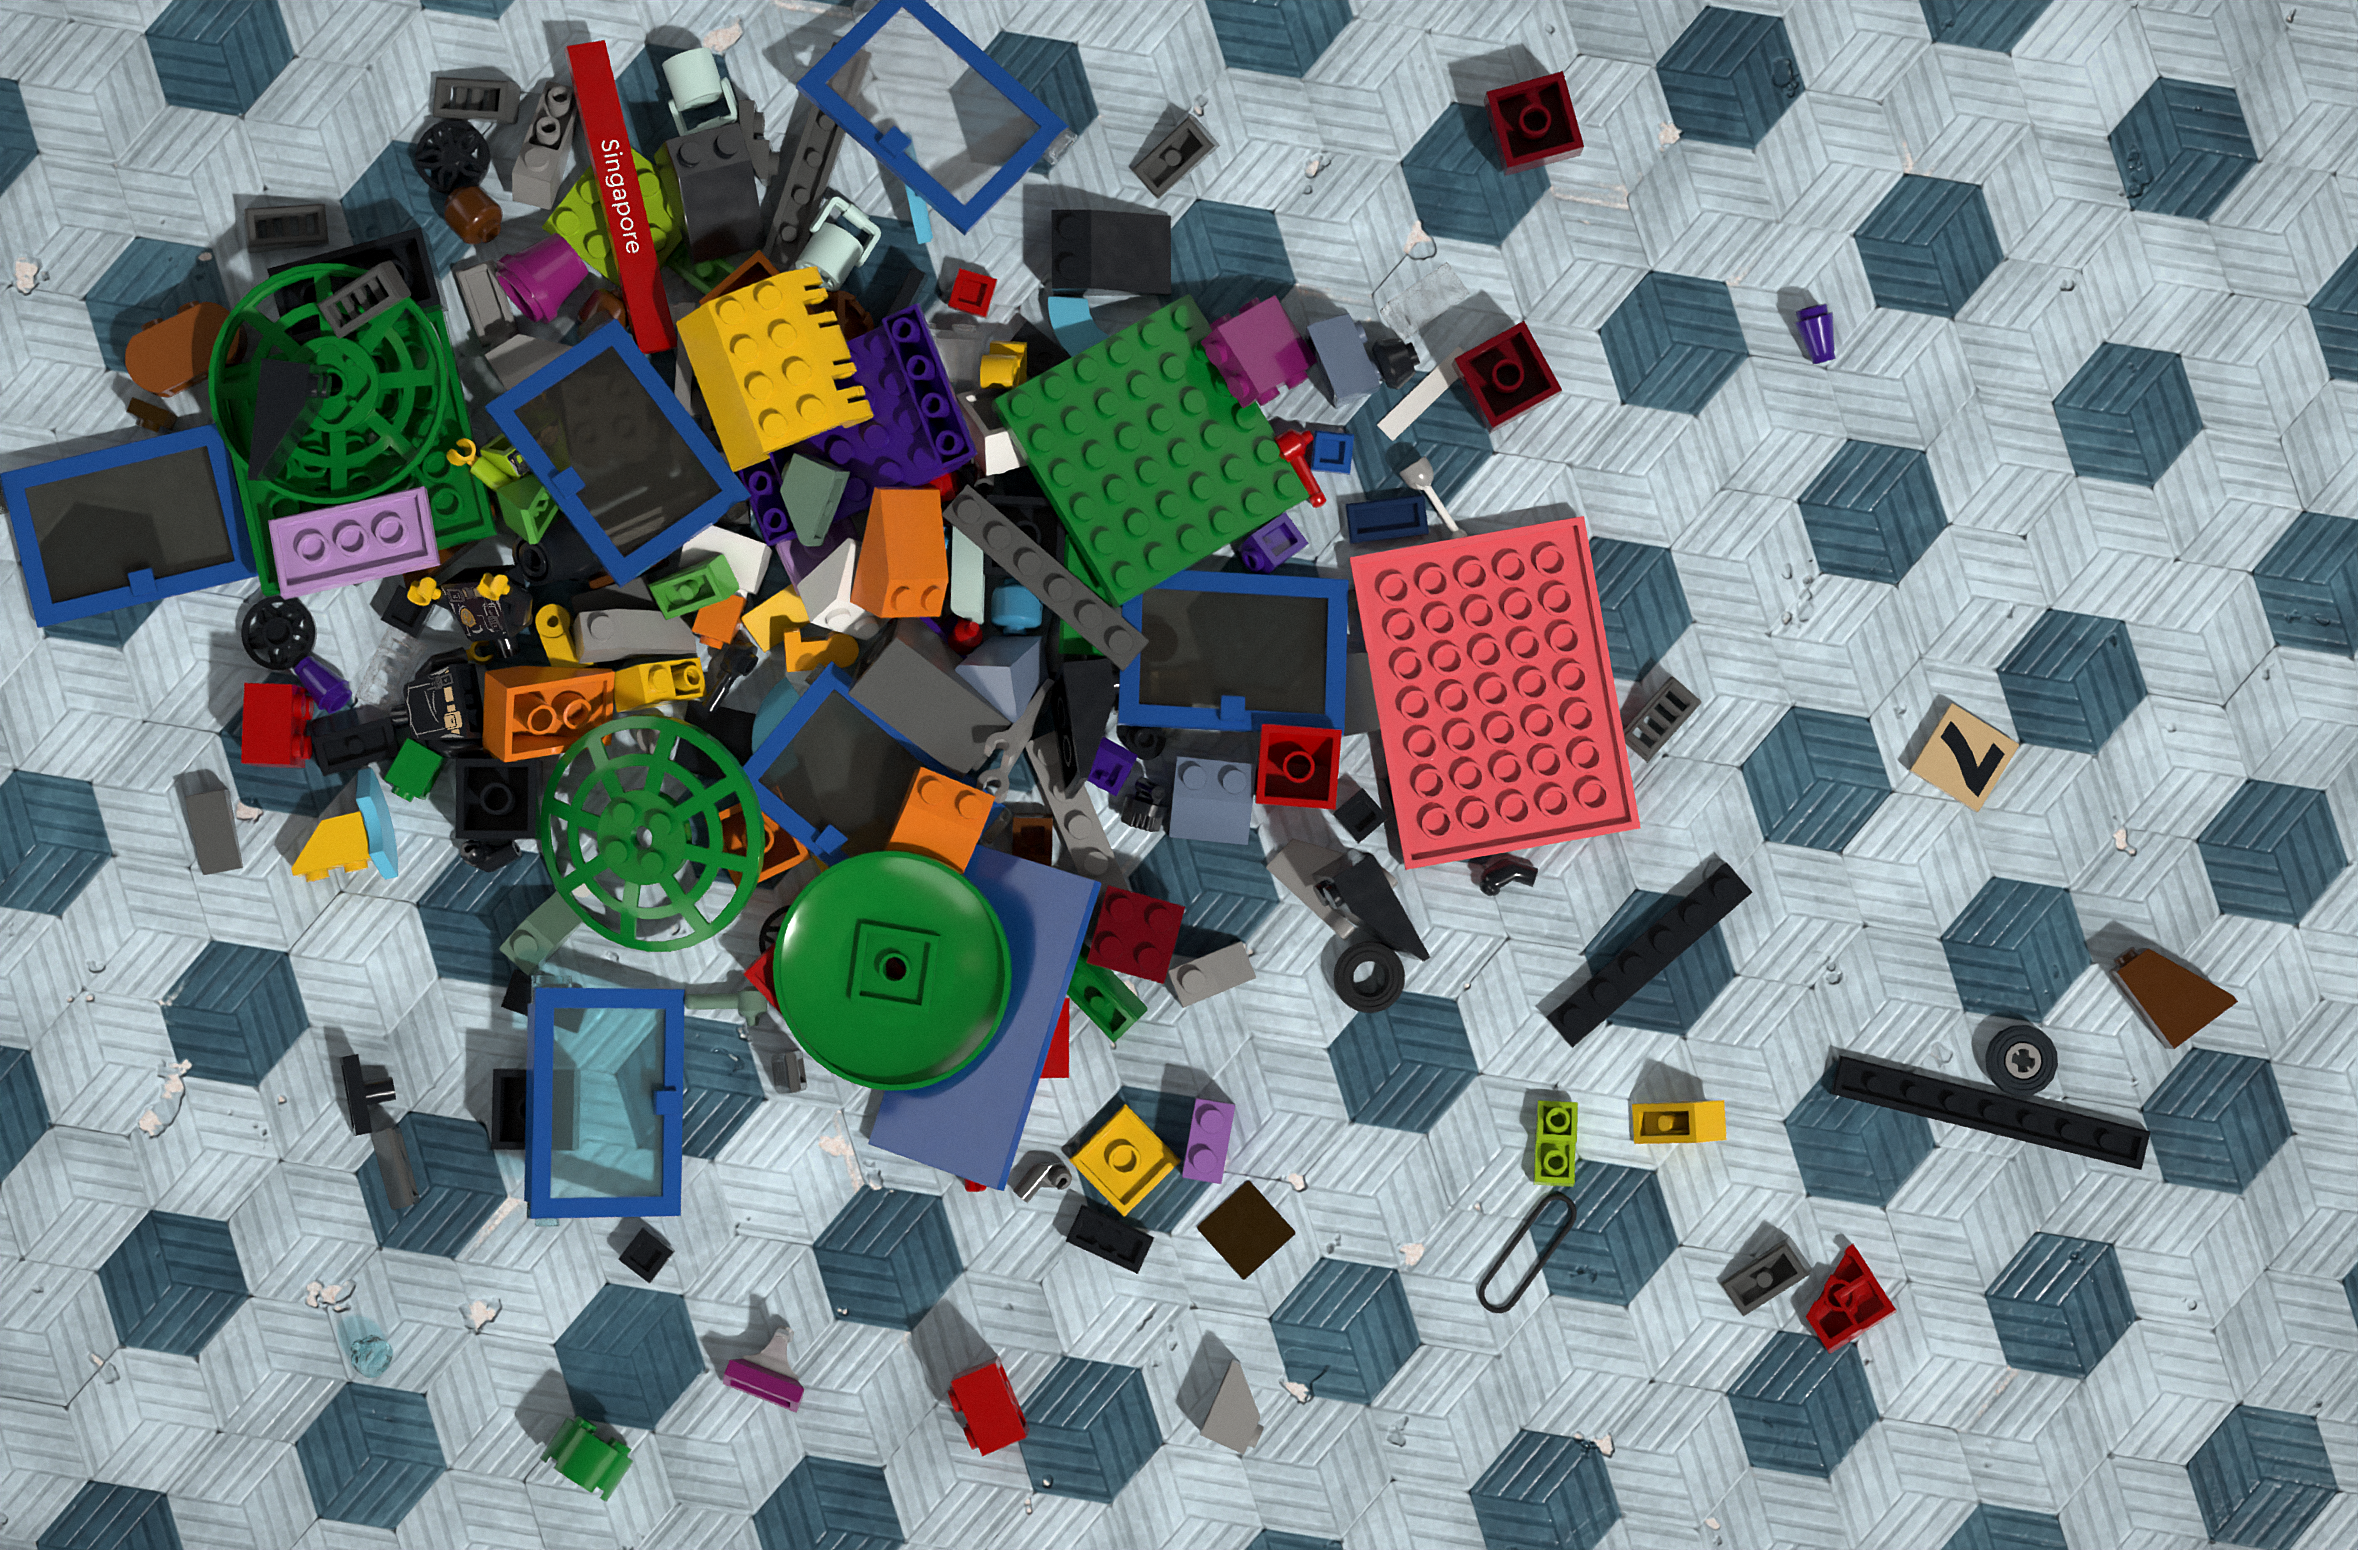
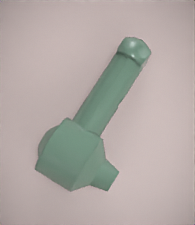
[684,986,767,1026]

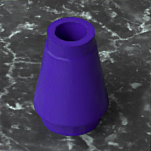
[1794,303,1836,364]
[294,656,352,714]

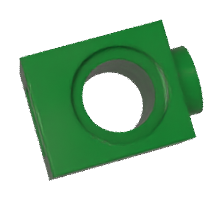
[384,738,448,802]

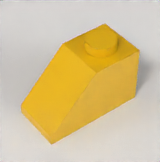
[1632,1100,1727,1144]

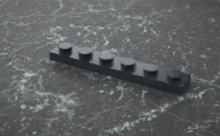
[1545,862,1753,1048]

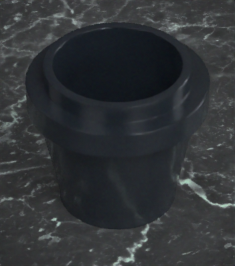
[512,509,602,586]

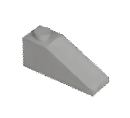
[573,609,697,664]

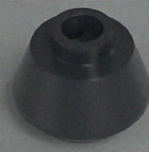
[1372,338,1420,390]

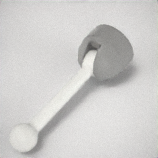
[1399,456,1467,539]

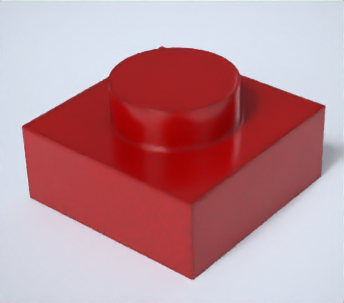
[948,268,998,319]

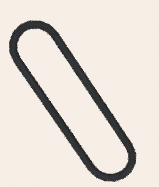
[1479,1194,1577,1314]

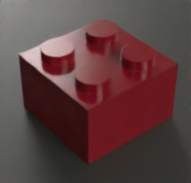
[1483,71,1584,176]
[1452,321,1562,434]
[1086,885,1185,984]

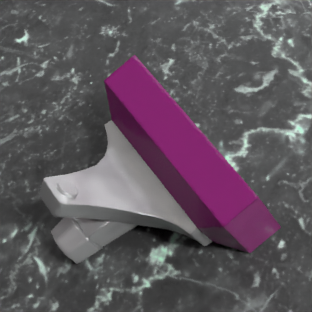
[723,1325,804,1413]

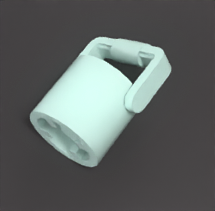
[662,47,739,136]
[795,197,881,292]

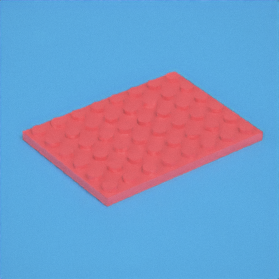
[1349,516,1641,870]

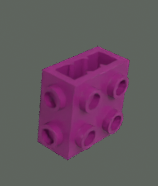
[1201,295,1318,409]

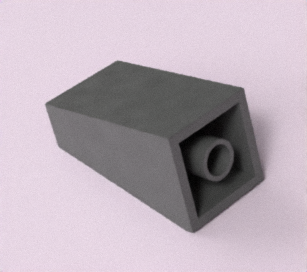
[848,617,1013,779]

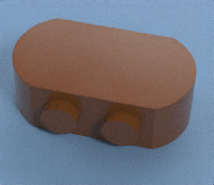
[125,300,248,398]

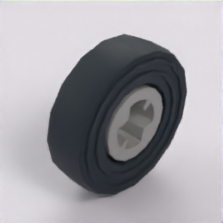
[1985,1025,2058,1096]

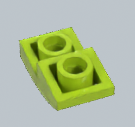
[1533,1100,1578,1187]

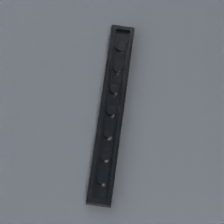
[1830,1055,2151,1170]

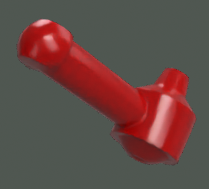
[1274,428,1327,508]
[948,616,983,655]

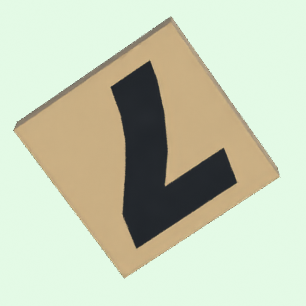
[1909,703,2020,812]

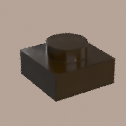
[126,397,178,433]

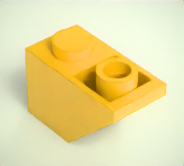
[614,657,708,713]
[291,811,372,882]

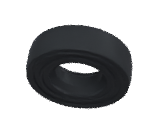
[1333,941,1405,1013]

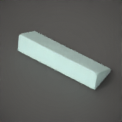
[951,526,985,625]

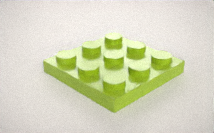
[541,148,683,289]

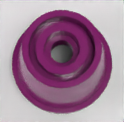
[495,233,588,324]

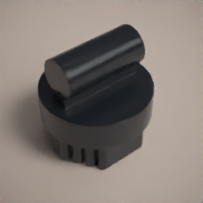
[1121,777,1169,832]

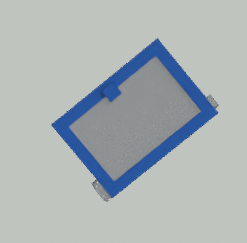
[796,0,1077,236]

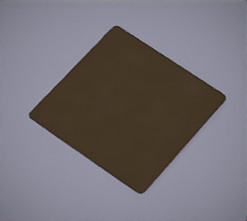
[1197,1181,1296,1280]

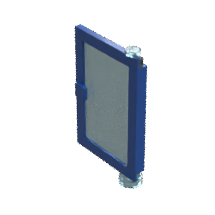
[524,975,685,1227]

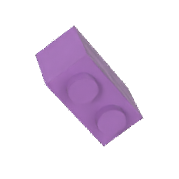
[1182,1097,1236,1184]

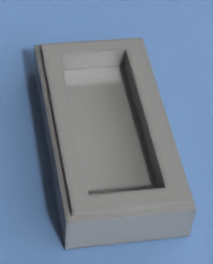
[456,259,520,348]

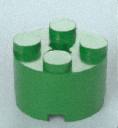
[540,1414,634,1502]

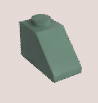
[780,453,850,546]
[498,891,583,975]

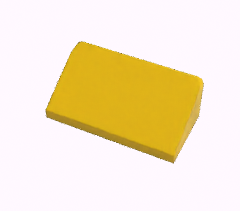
[740,584,810,653]

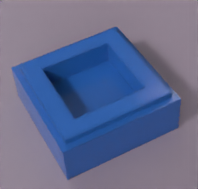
[1311,430,1354,475]

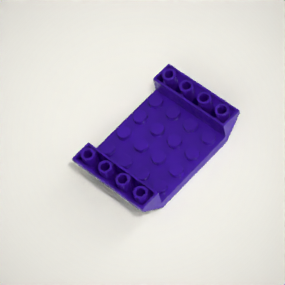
[739,303,978,546]

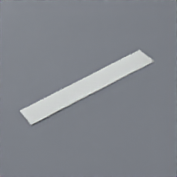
[1377,346,1465,441]

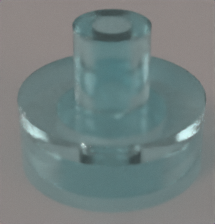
[351,1335,393,1378]

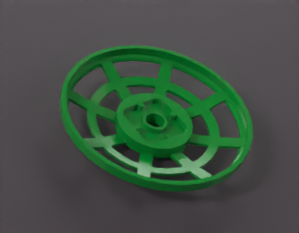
[208,263,449,504]
[541,714,765,952]

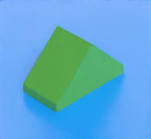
[496,474,559,544]

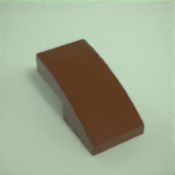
[1012,813,1053,867]

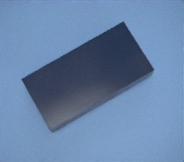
[1345,494,1429,544]

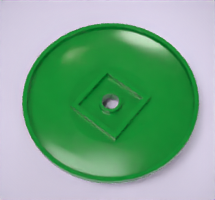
[773,850,1012,1091]

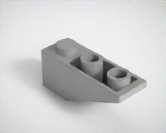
[512,81,580,210]

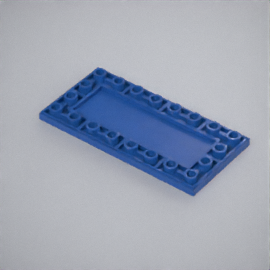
[868,844,1101,1191]

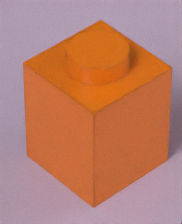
[692,595,748,650]

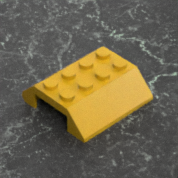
[676,266,874,472]

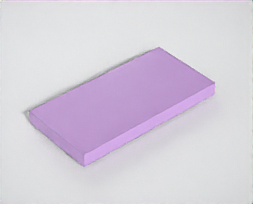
[268,486,441,599]

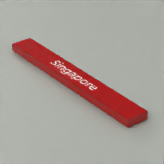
[564,40,677,354]

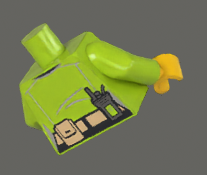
[446,392,571,491]

